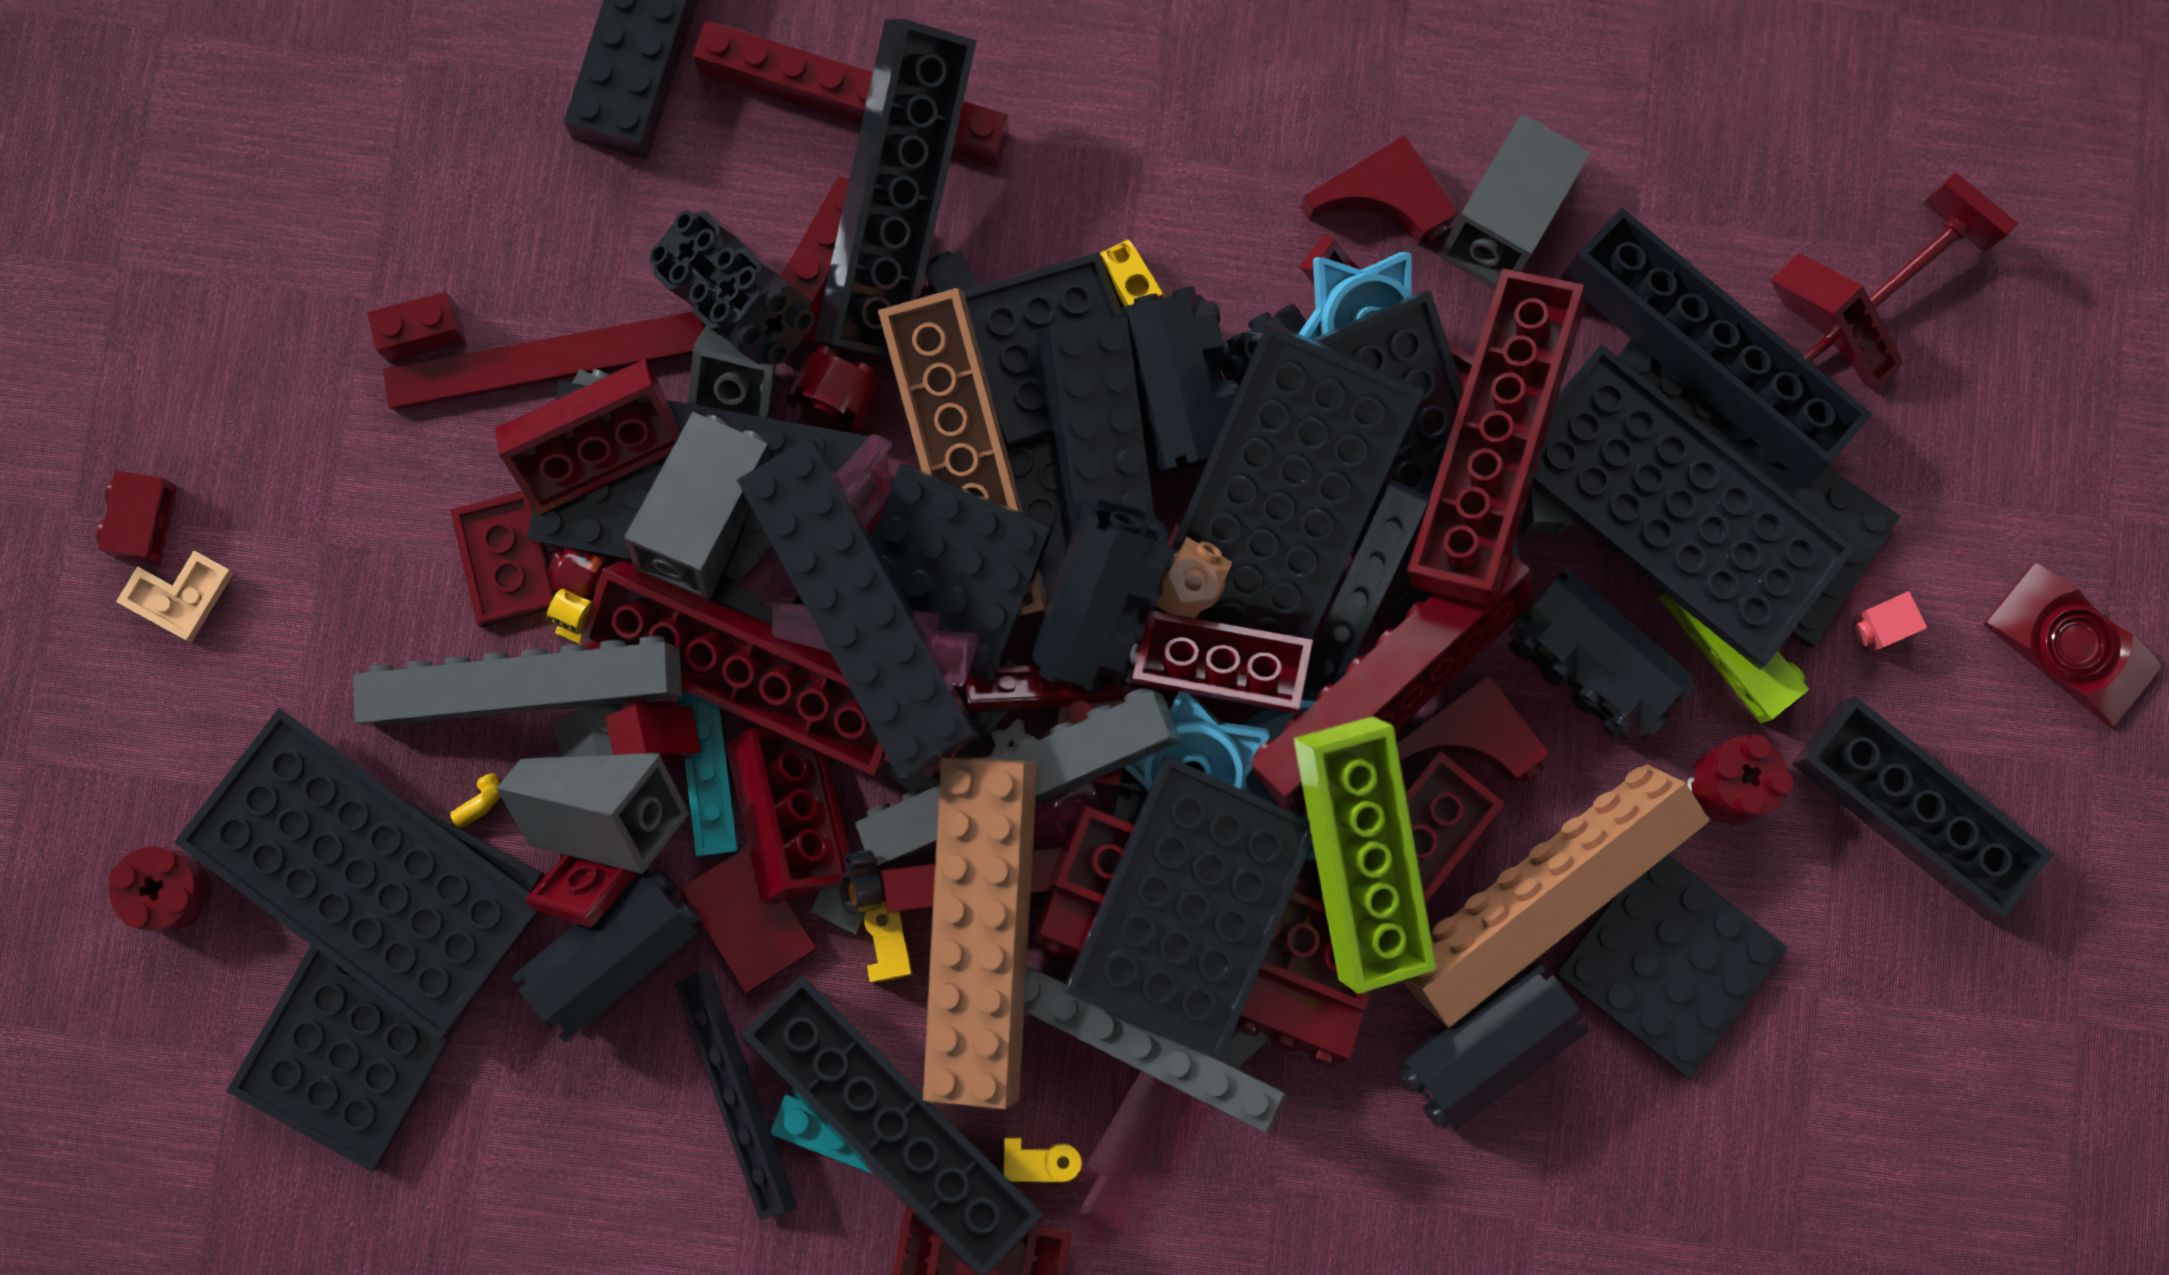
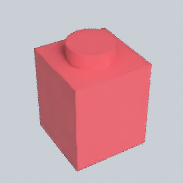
[1853,591,1927,653]

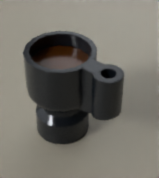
[839,850,899,915]

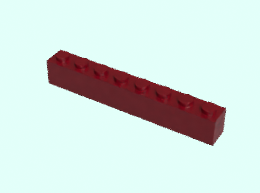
[693,20,1009,167]
[1032,887,1365,1067]

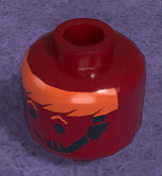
[547,548,608,601]

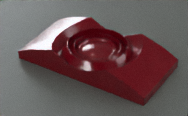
[1983,563,2163,728]
[892,1206,1072,1275]

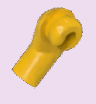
[451,773,501,829]

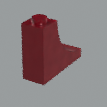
[1301,135,1457,245]
[1770,253,1904,391]
[1396,675,1549,782]

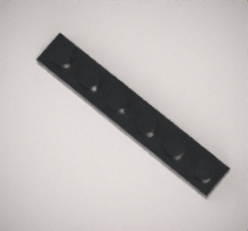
[1303,480,1430,701]
[675,969,797,1221]

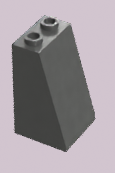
[1438,114,1591,289]
[624,412,771,601]
[496,753,689,874]

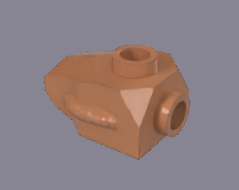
[1156,537,1232,618]

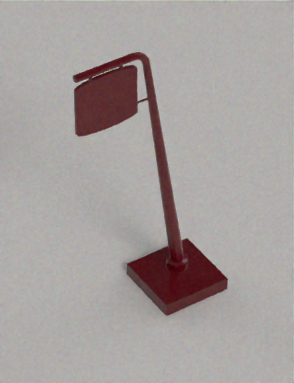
[1803,172,2018,363]

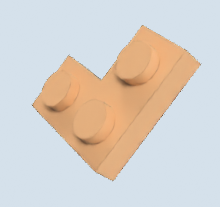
[116,551,234,643]

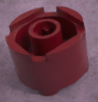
[786,345,881,434]
[1691,734,1793,826]
[109,846,210,932]

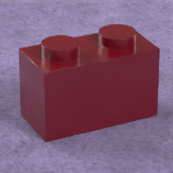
[367,291,466,362]
[96,470,177,564]
[605,699,702,765]

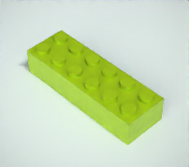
[1294,717,1436,994]

